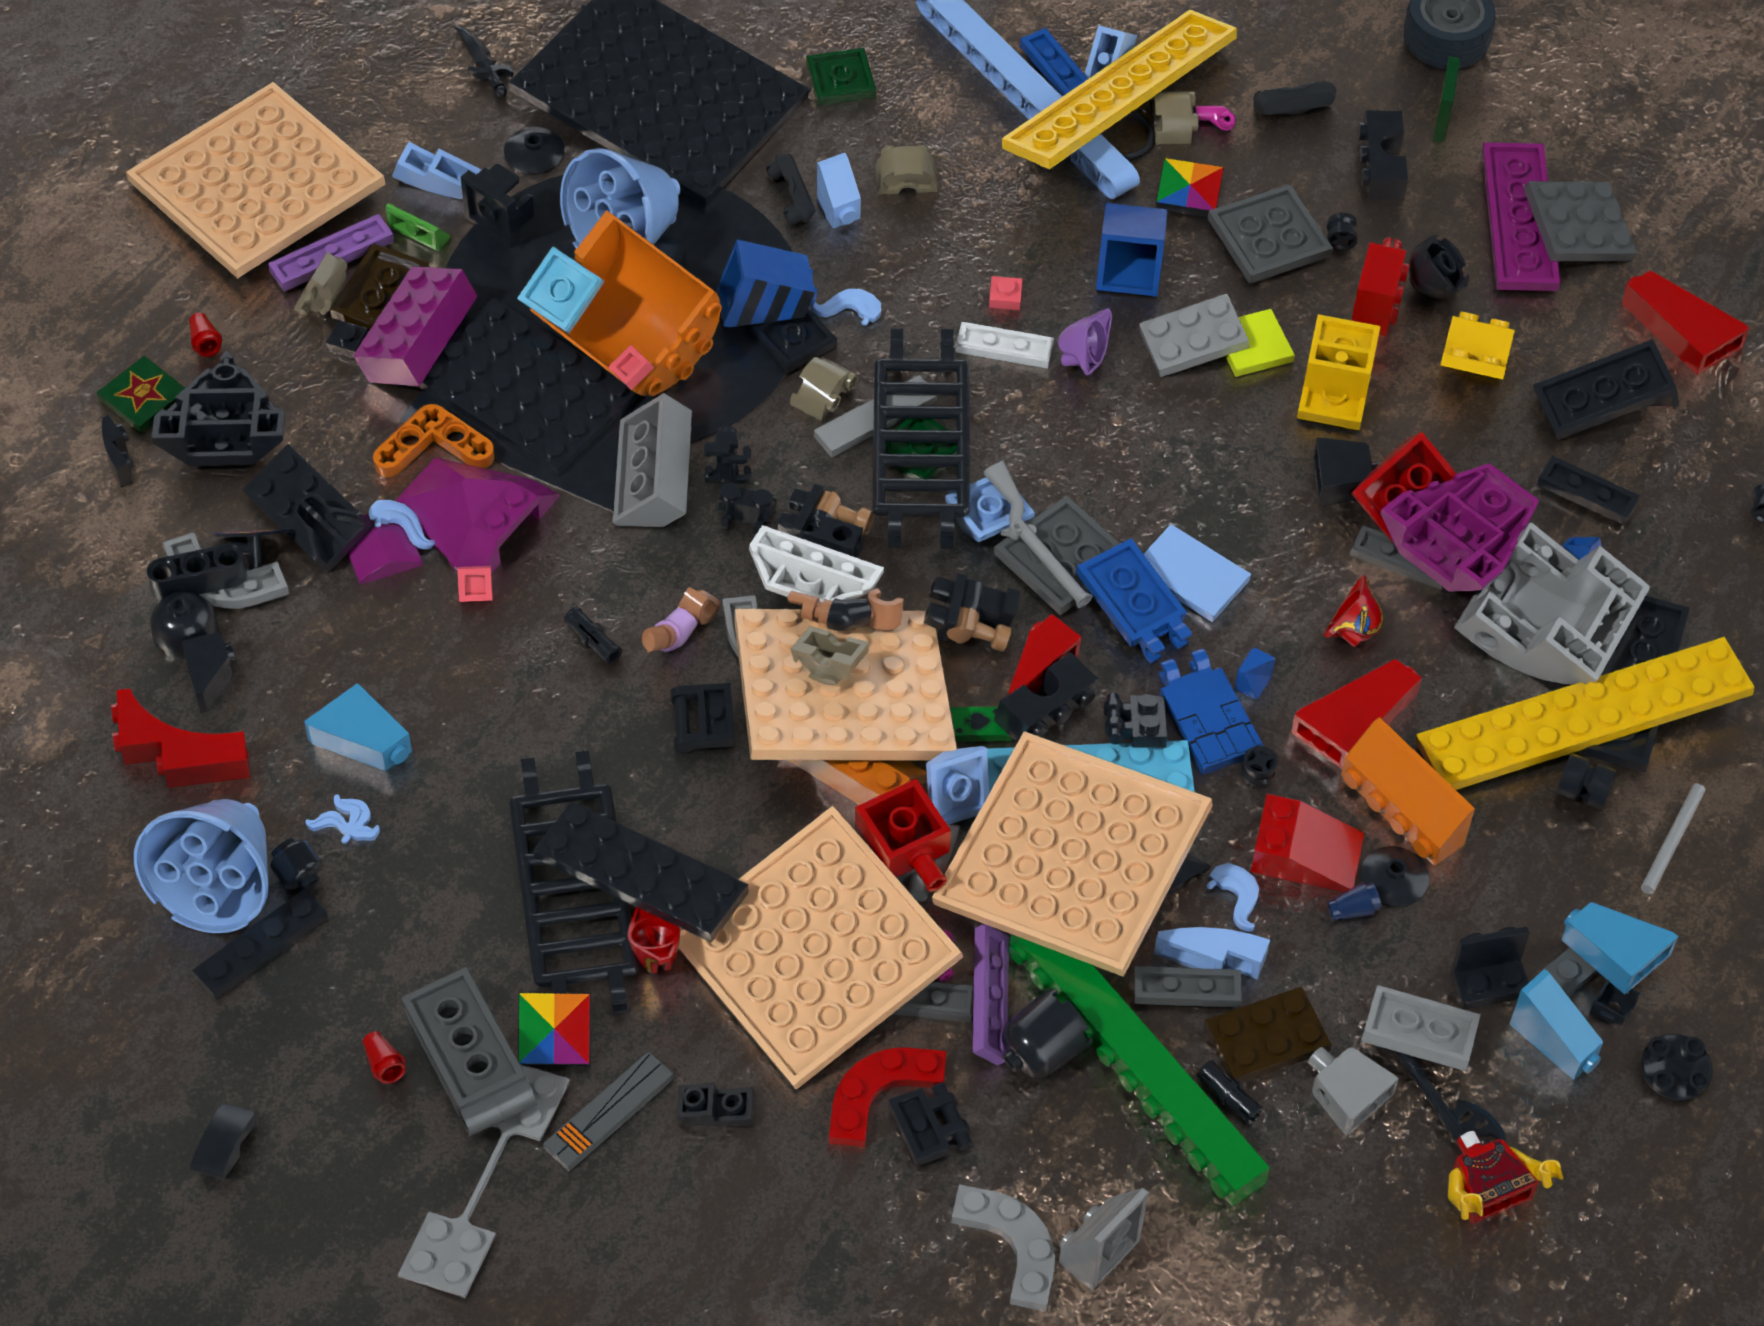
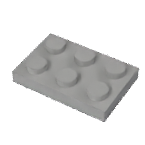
[1139,294,1249,378]
[1361,985,1481,1071]

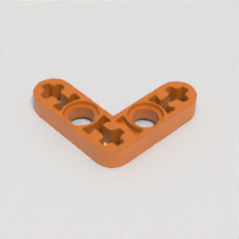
[373,404,495,477]

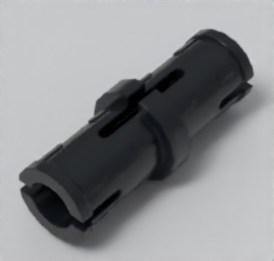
[564,606,622,665]
[1197,1060,1264,1125]

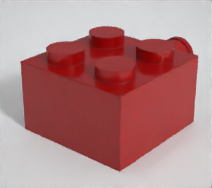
[1351,237,1410,337]
[855,779,951,892]

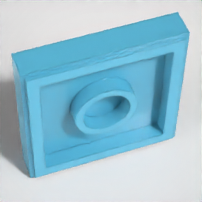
[517,247,605,334]

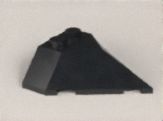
[151,350,285,466]

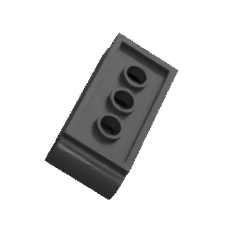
[401,967,537,1137]

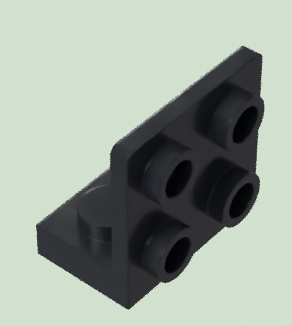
[1450,927,1530,1010]

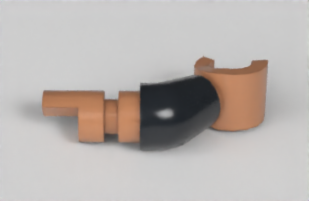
[787,588,904,631]

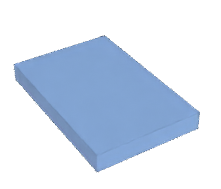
[1144,524,1251,622]

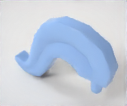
[811,289,881,326]
[368,500,435,549]
[1206,863,1259,932]

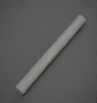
[1641,783,1706,894]

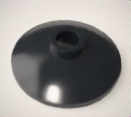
[504,127,565,175]
[1360,846,1429,908]

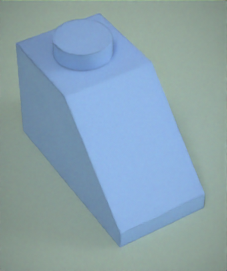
[1085,25,1137,79]
[817,153,861,228]

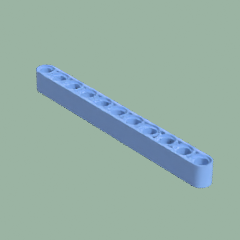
[916,0,1140,200]

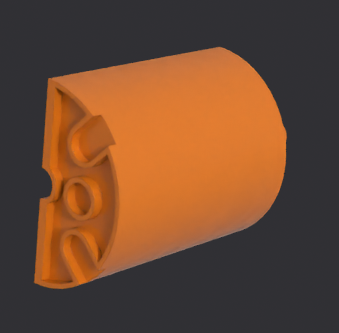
[530,210,722,396]

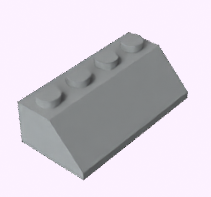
[613,393,692,527]

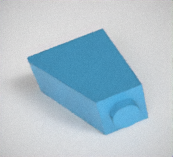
[304,683,412,771]
[1562,902,1678,994]
[1509,969,1603,1080]

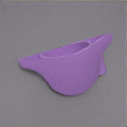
[1058,308,1112,375]

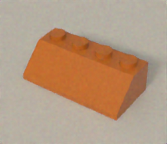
[1341,717,1475,866]
[788,760,927,805]

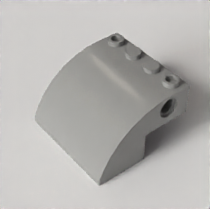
[1454,522,1651,684]

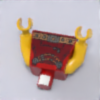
[1448,1131,1563,1224]

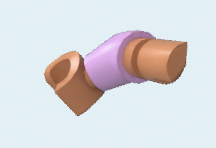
[642,587,720,653]

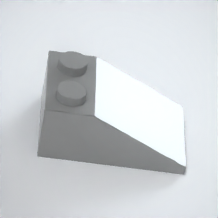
[1059,1188,1149,1291]

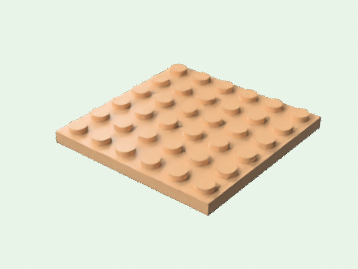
[126,82,386,278]
[734,609,957,761]
[932,731,1213,977]
[678,806,963,1090]

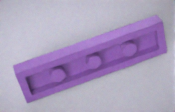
[268,214,394,292]
[973,924,1009,1065]

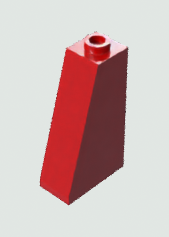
[1621,270,1750,375]
[1291,659,1422,769]

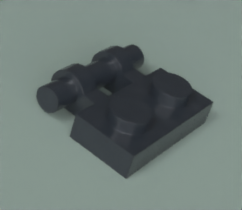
[1104,693,1167,748]
[888,1082,973,1167]

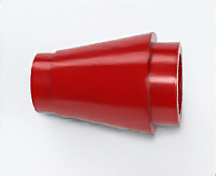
[189,313,222,357]
[362,1031,406,1084]

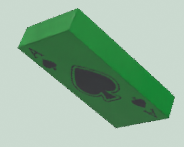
[950,707,1012,742]

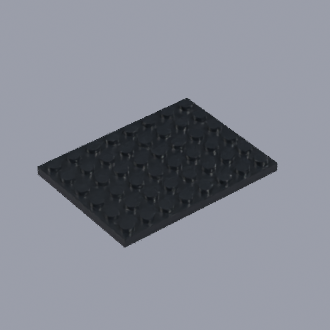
[509,0,809,206]

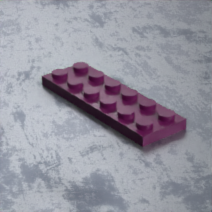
[1482,142,1560,291]

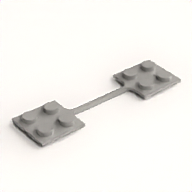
[398,1064,570,1298]

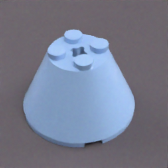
[560,148,680,249]
[134,799,268,933]

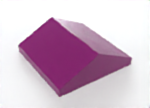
[347,513,423,585]

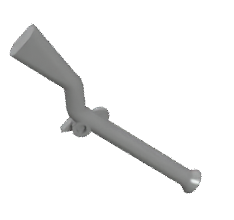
[984,461,1093,608]

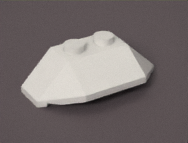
[749,525,884,602]

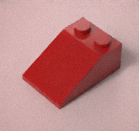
[1351,431,1457,543]
[1251,794,1364,892]

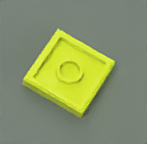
[1225,309,1295,377]

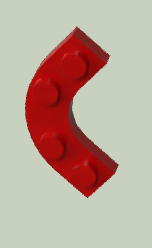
[829,1047,946,1147]

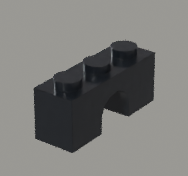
[1358,110,1408,199]
[994,653,1099,743]

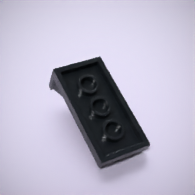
[1533,339,1679,440]
[243,444,374,573]

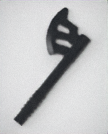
[1396,1051,1506,1146]

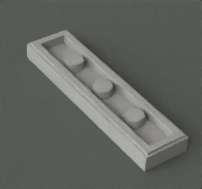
[814,375,937,458]

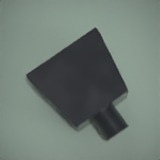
[1313,438,1382,506]

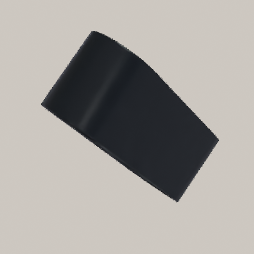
[147,544,247,600]

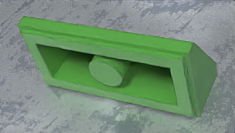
[385,203,450,251]

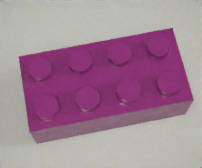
[353,266,477,386]

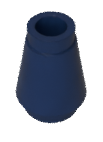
[1327,882,1382,921]

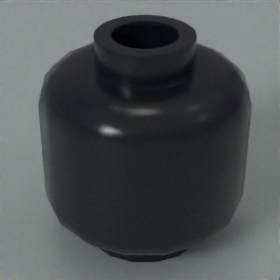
[270,838,323,890]

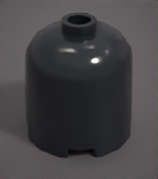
[1001,988,1093,1078]

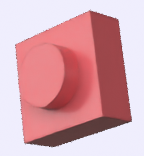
[989,276,1023,310]
[608,345,654,390]
[457,566,493,602]

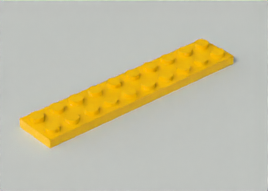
[1002,10,1237,169]
[1415,637,1755,790]

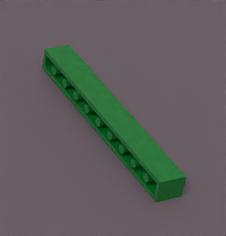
[1009,934,1270,1207]

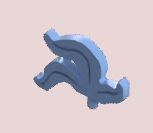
[306,794,380,844]

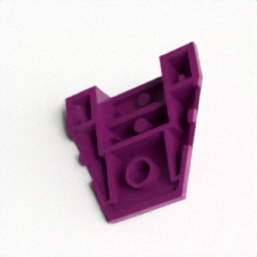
[396,457,559,572]
[1381,463,1539,592]

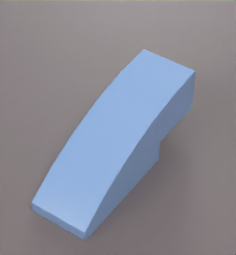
[392,142,481,199]
[1154,927,1270,979]

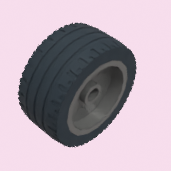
[1404,0,1496,69]

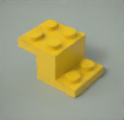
[1441,311,1515,379]
[1297,314,1380,431]

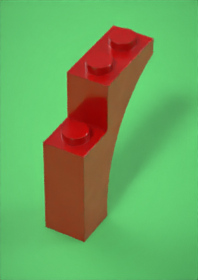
[111,688,250,788]

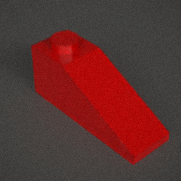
[1008,614,1081,695]

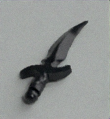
[454,25,514,97]

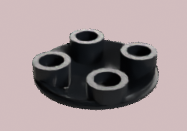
[1641,1034,1713,1100]

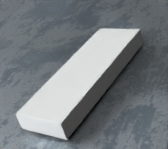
[955,322,1054,369]

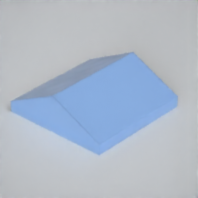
[945,477,1035,542]
[926,746,989,825]

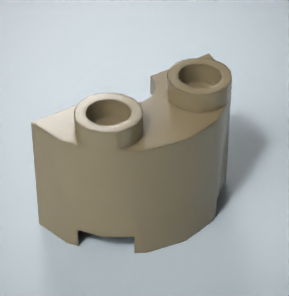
[1150,91,1198,145]
[875,145,938,195]
[294,252,347,315]
[790,357,858,421]
[791,626,870,685]

